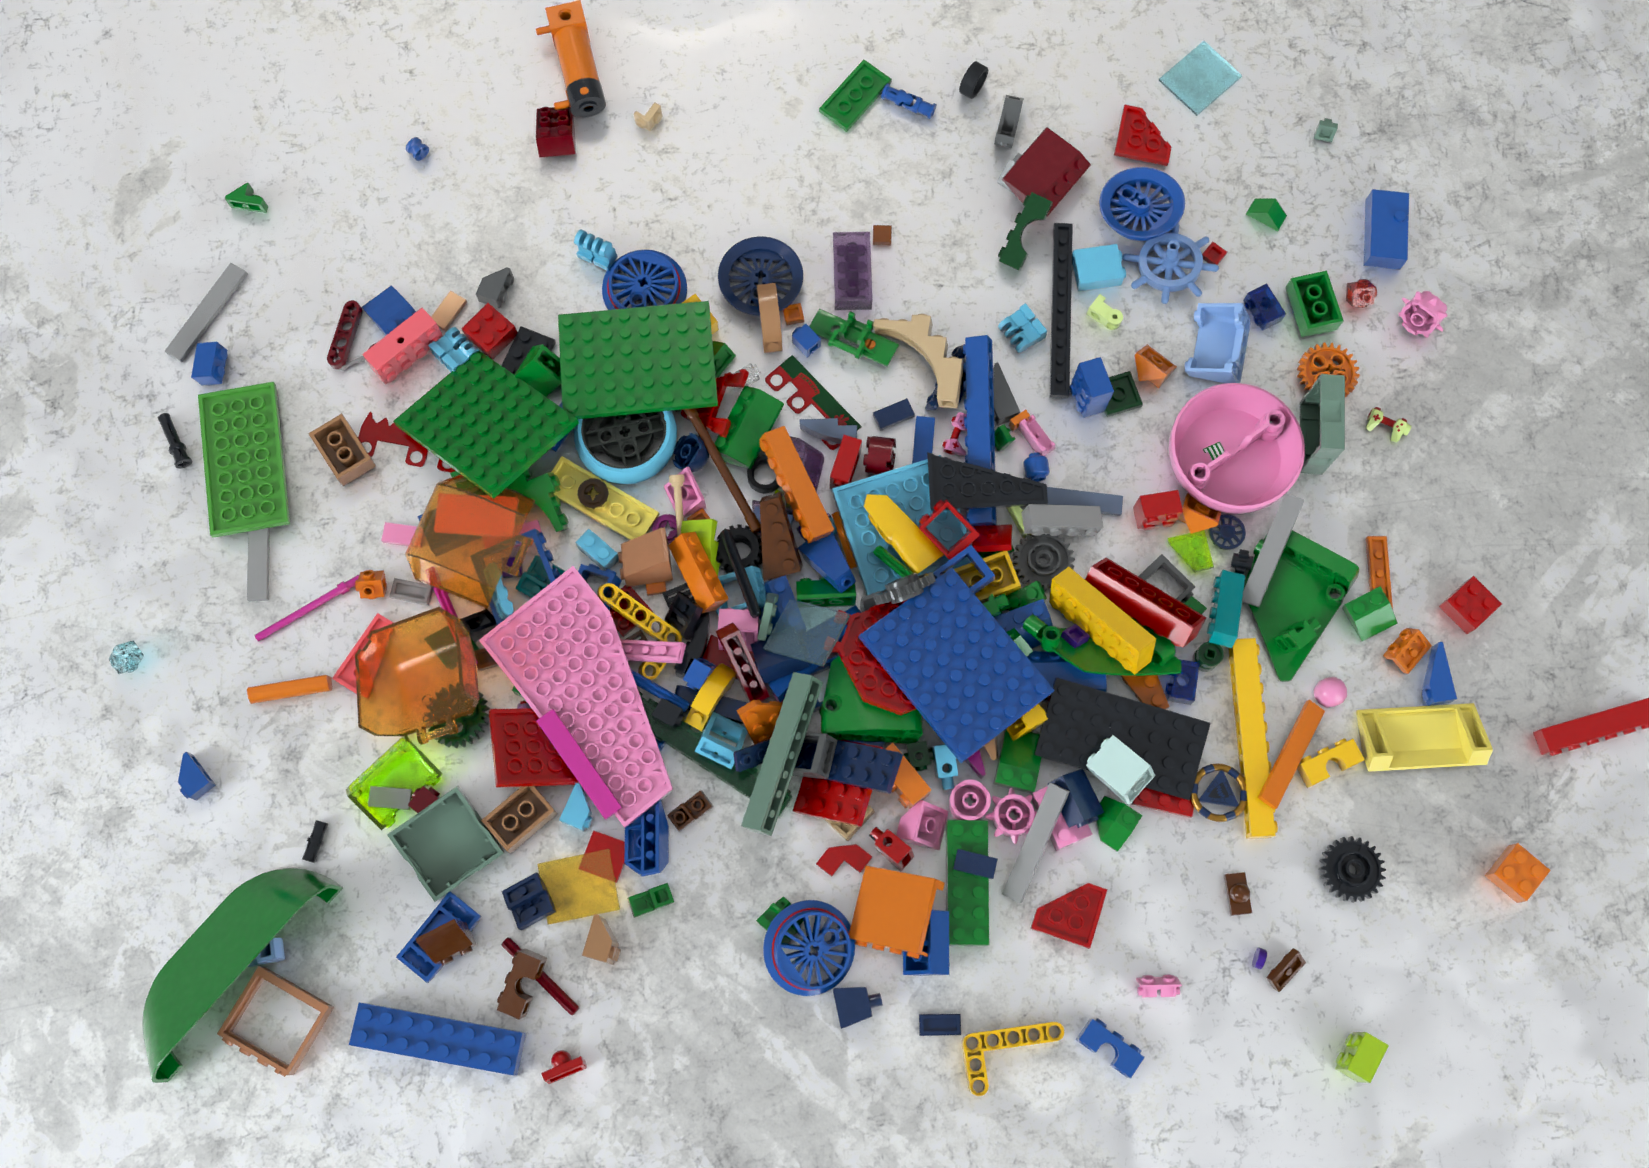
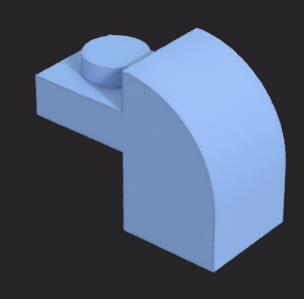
[248,938,285,967]

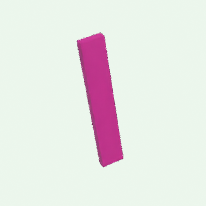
[537,709,623,820]

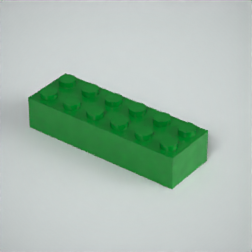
[945,820,989,946]

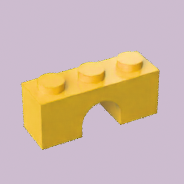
[1297,738,1365,788]

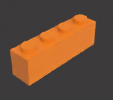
[668,532,729,613]

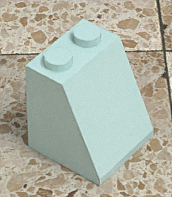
[1086,735,1155,806]

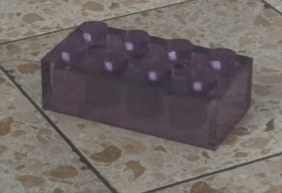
[833,232,872,310]

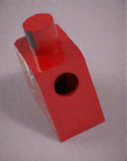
[869,827,914,871]

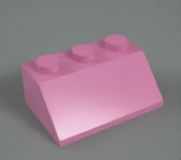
[1031,786,1093,851]

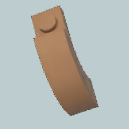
[757,283,783,353]

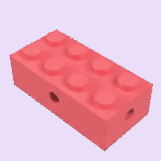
[362,308,443,385]

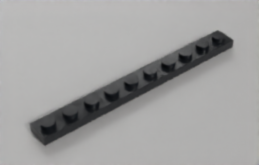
[1050,223,1073,398]

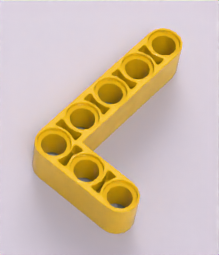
[597,583,682,680]
[962,1022,1064,1096]

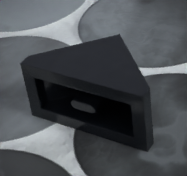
[458,609,497,642]

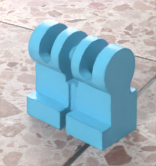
[574,229,618,271]
[998,303,1047,353]
[428,327,480,372]

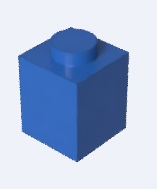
[792,324,821,358]

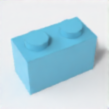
[575,529,619,571]

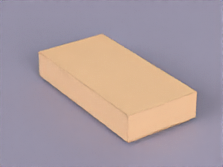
[431,291,467,331]

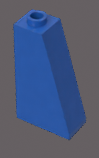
[798,532,856,593]

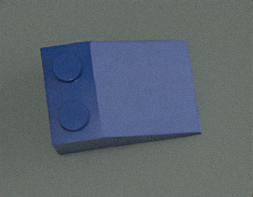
[362,285,416,336]

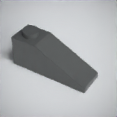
[993,362,1020,426]

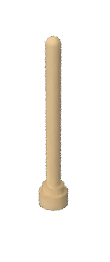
[669,474,685,537]

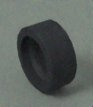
[959,61,989,99]
[747,455,780,494]

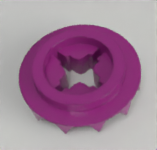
[652,514,677,544]

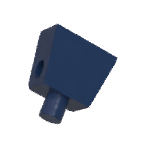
[833,987,883,1029]

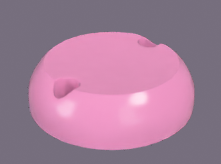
[1169,383,1305,514]

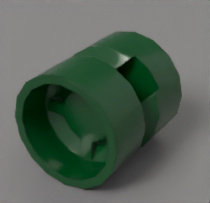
[1192,641,1224,672]

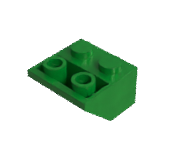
[514,344,561,397]

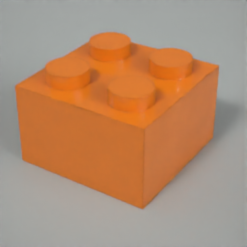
[1485,843,1551,903]

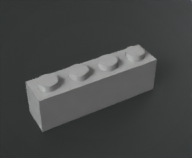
[1021,504,1103,537]

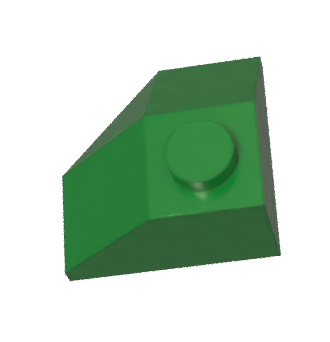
[1096,796,1143,852]

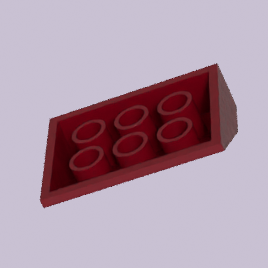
[1002,127,1091,216]

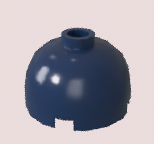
[672,433,710,472]

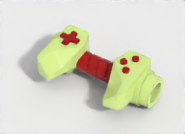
[1366,407,1411,442]

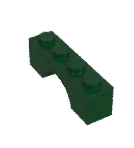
[998,192,1053,271]

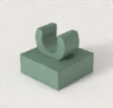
[1314,118,1338,142]

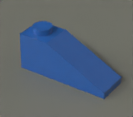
[1422,642,1457,706]

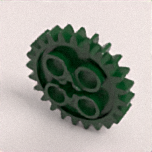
[426,683,490,749]

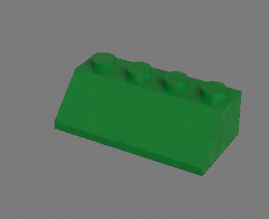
[714,386,784,469]

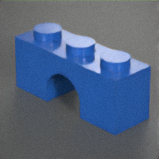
[1076,1018,1145,1078]

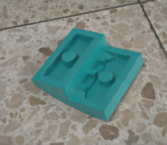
[515,555,566,598]

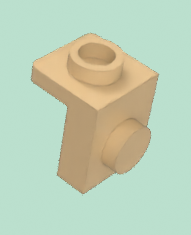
[634,102,662,131]

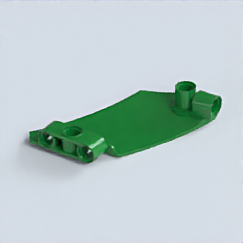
[1023,614,1182,676]

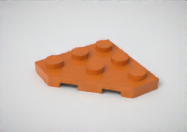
[736,700,783,744]

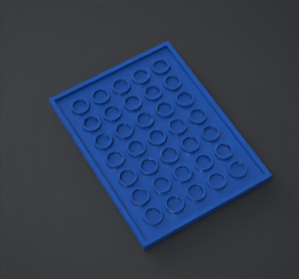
[859,568,1055,763]

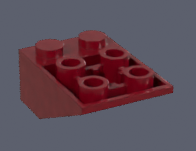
[536,107,576,158]

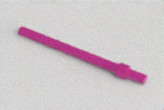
[254,575,359,642]

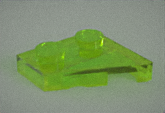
[1167,530,1214,572]

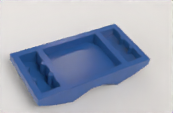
[396,891,482,983]

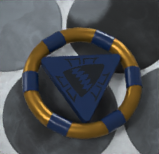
[1191,763,1247,822]

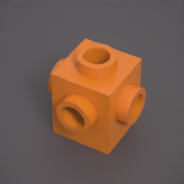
[355,570,387,599]

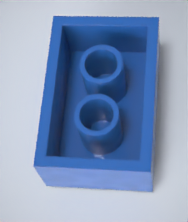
[1070,357,1114,418]
[903,910,950,976]

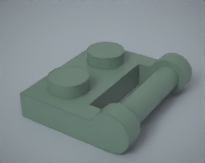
[757,593,779,641]

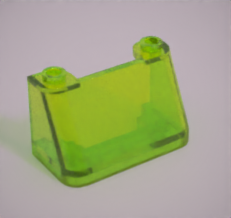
[346,735,443,831]

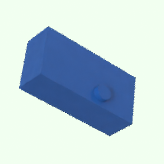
[1363,189,1409,270]

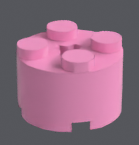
[948,780,991,821]

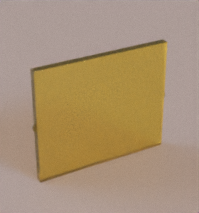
[537,849,620,925]

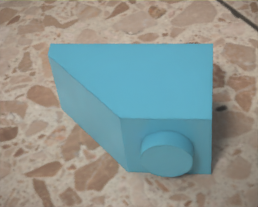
[559,783,593,832]

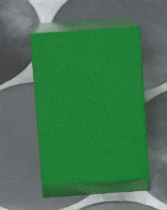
[1246,198,1287,231]

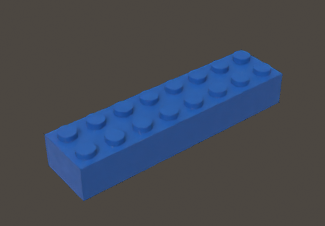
[349,1002,526,1076]

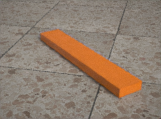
[1258,700,1325,809]

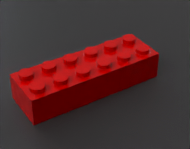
[1085,557,1207,648]

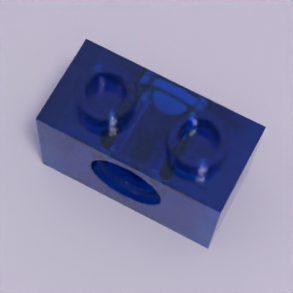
[1243,283,1286,331]
[1165,659,1200,705]

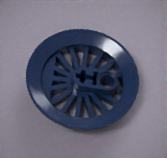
[718,236,803,316]

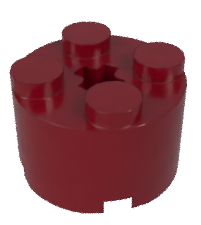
[863,436,896,475]

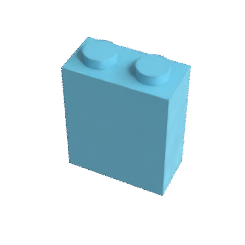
[1072,244,1126,291]

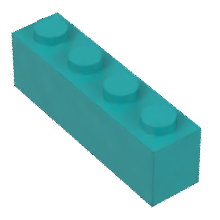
[1207,569,1245,648]

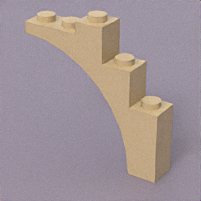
[873,314,964,408]

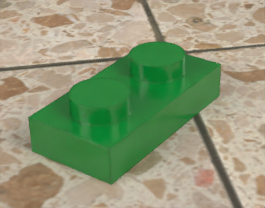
[1006,581,1047,611]

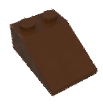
[415,919,477,966]

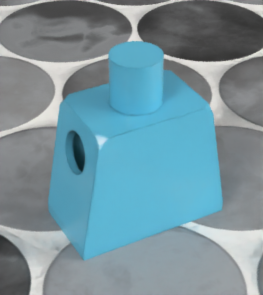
[930,744,958,790]

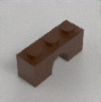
[497,948,547,1020]

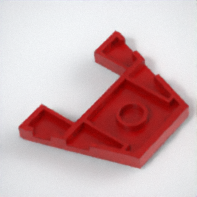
[680,369,749,438]

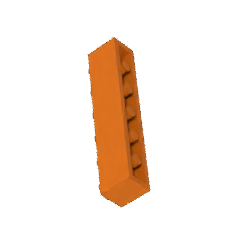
[759,426,834,543]

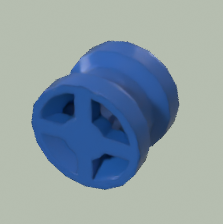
[406,137,429,161]

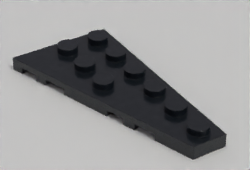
[927,452,1048,511]

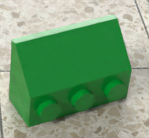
[796,577,856,609]

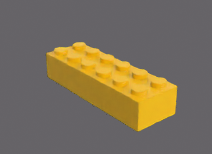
[1049,567,1156,675]

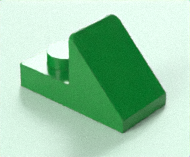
[225,183,268,213]

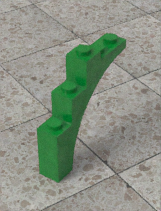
[450,468,569,532]

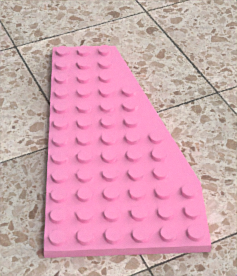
[479,566,673,828]

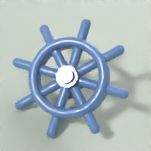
[1122,223,1219,304]

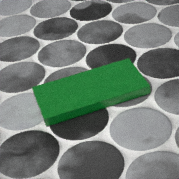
[819,59,892,132]

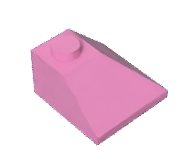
[896,800,949,850]

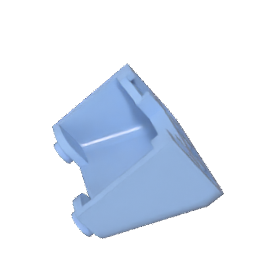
[1185,303,1250,384]

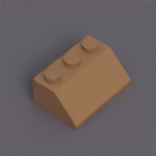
[582,914,621,965]

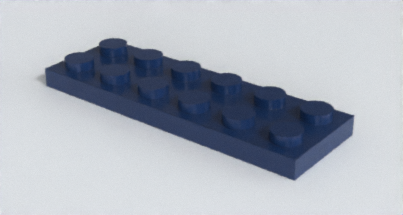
[795,739,903,794]

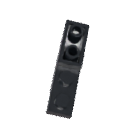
[674,612,710,679]

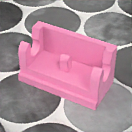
[1018,415,1056,456]

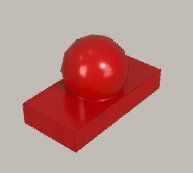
[541,1050,587,1084]

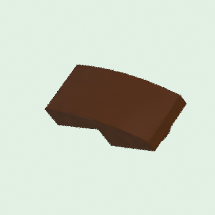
[667,790,714,831]

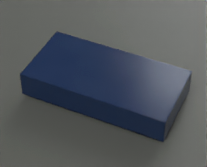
[873,398,915,431]
[953,849,998,879]
[919,1014,961,1036]

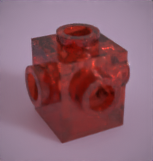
[1346,279,1377,308]

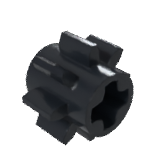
[1231,549,1253,574]

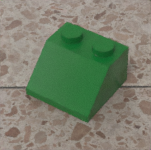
[1342,586,1398,641]

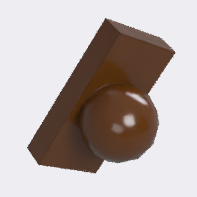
[1224,872,1252,916]

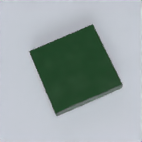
[1105,371,1143,417]

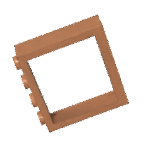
[217,966,334,1077]

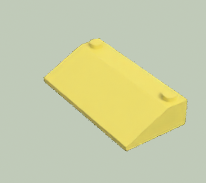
[1356,703,1493,772]

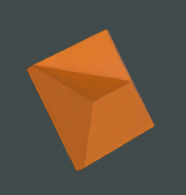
[1134,344,1177,388]
[1178,493,1221,534]

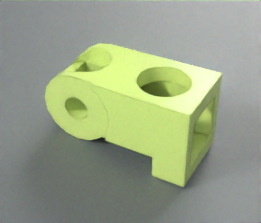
[1086,294,1123,330]

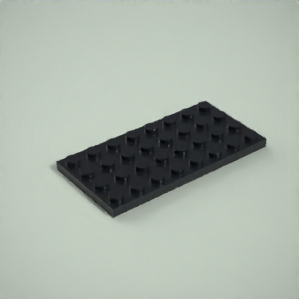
[1034,678,1211,800]

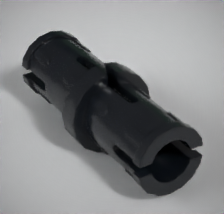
[302,820,328,863]

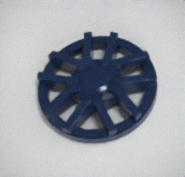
[1209,514,1246,550]

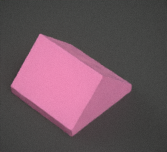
[664,467,706,518]

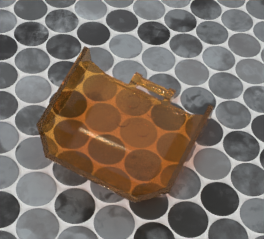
[405,474,536,611]
[355,607,479,745]

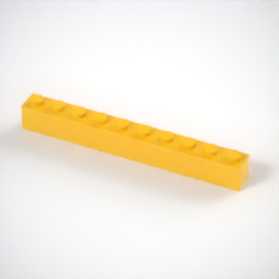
[1228,638,1278,839]

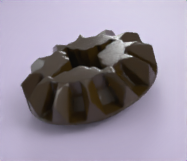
[577,478,609,509]

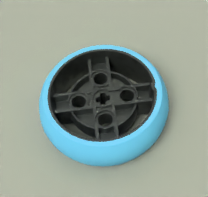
[574,411,677,484]

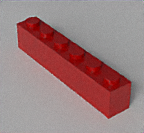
[1533,698,1649,756]

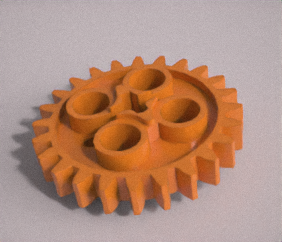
[1297,342,1360,397]

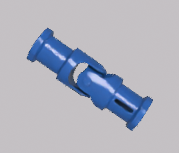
[881,83,937,119]

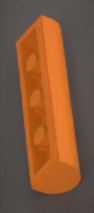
[247,675,332,704]

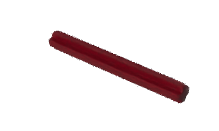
[501,937,579,1015]

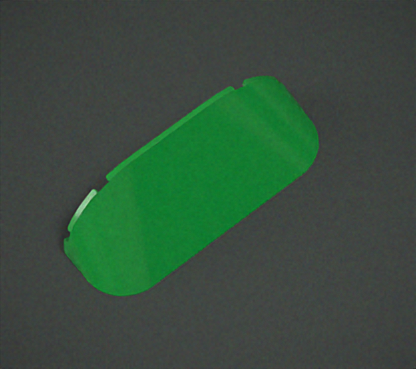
[142,868,343,1083]

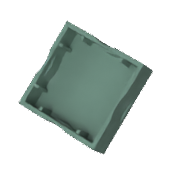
[1300,374,1345,475]
[387,786,505,902]

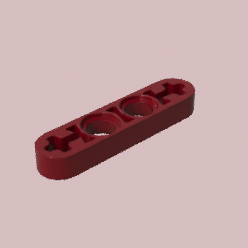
[327,300,363,369]

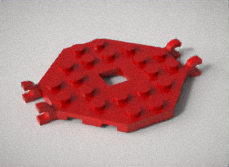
[824,600,916,715]

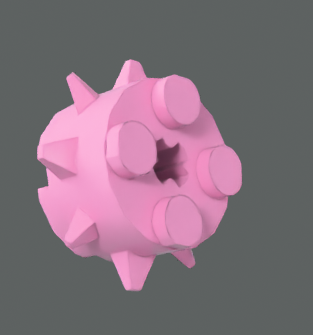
[1398,291,1447,338]
[985,788,1037,844]

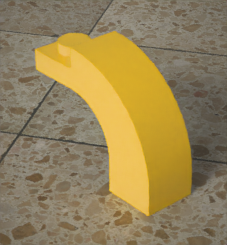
[684,663,736,732]

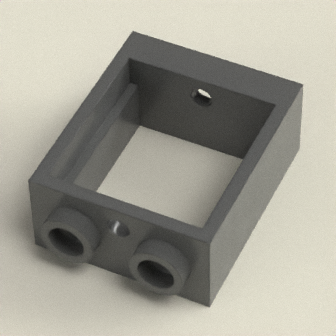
[1138,554,1196,602]
[792,732,838,779]

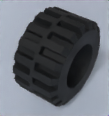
[716,524,763,574]

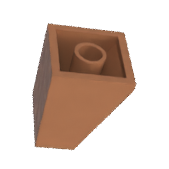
[618,527,673,587]

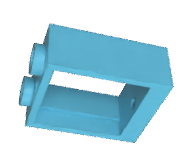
[716,566,767,616]
[695,712,748,769]

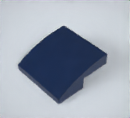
[501,872,557,931]

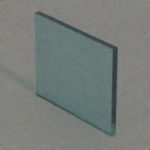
[1158,41,1242,116]
[763,599,850,667]

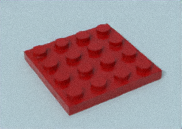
[489,708,578,787]
[793,740,884,827]

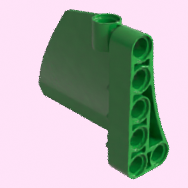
[1243,530,1359,682]

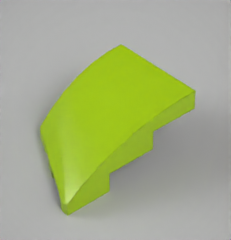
[681,519,720,576]

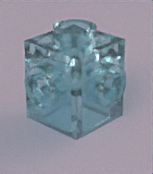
[108,640,144,674]

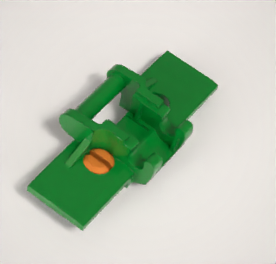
[809,308,899,367]

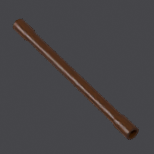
[683,408,761,534]

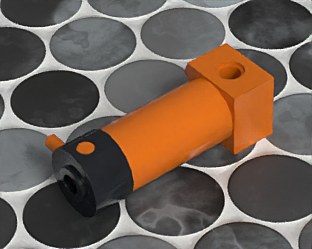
[536,0,606,118]

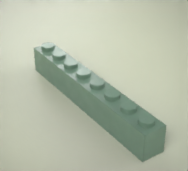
[741,672,823,836]

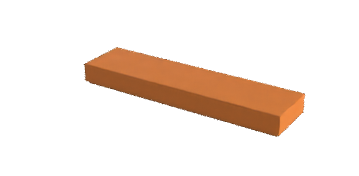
[1366,536,1393,609]

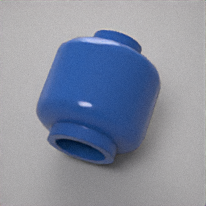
[1023,452,1050,482]

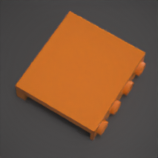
[849,866,945,959]

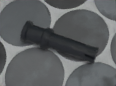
[158,413,192,469]

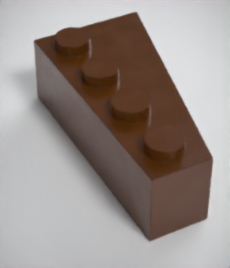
[760,492,803,581]

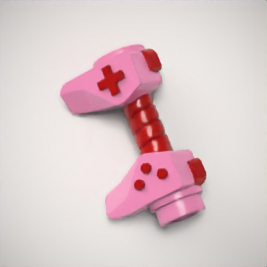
[942,412,967,456]

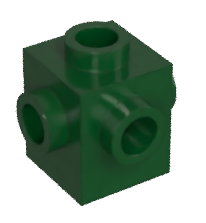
[904,741,934,771]

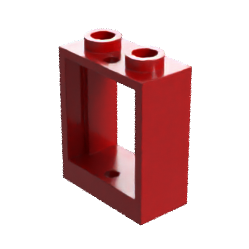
[829,435,862,489]
[918,499,980,560]

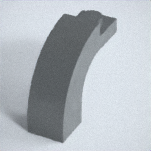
[994,95,1024,148]

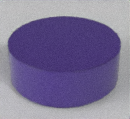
[1252,947,1267,969]

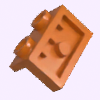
[1383,628,1432,674]

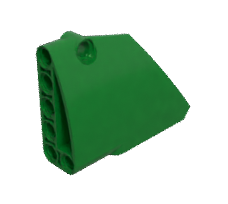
[819,656,923,744]

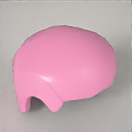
[1314,677,1347,708]

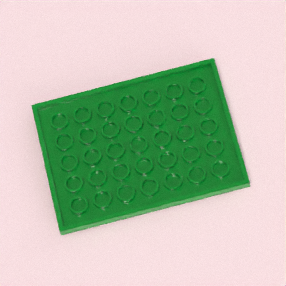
[558,301,718,419]
[394,351,579,499]

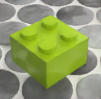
[1335,1032,1389,1083]

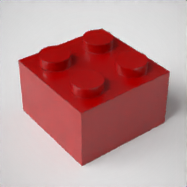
[461,303,518,360]
[1133,490,1183,530]
[1439,576,1502,634]

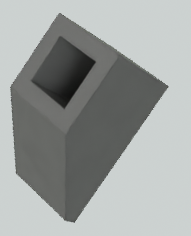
[476,267,514,309]

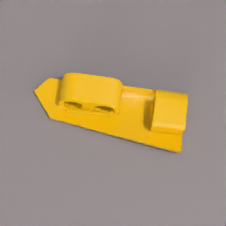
[864,494,944,574]

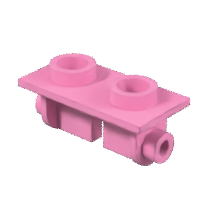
[1136,975,1182,998]

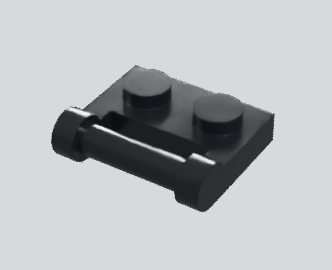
[665,591,703,640]

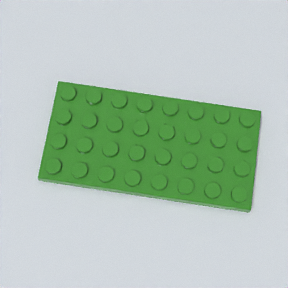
[198,382,290,538]

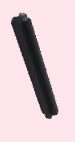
[720,529,761,618]

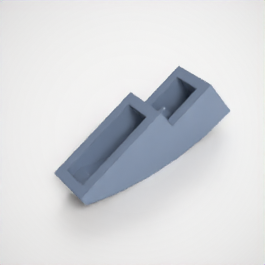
[799,418,857,444]

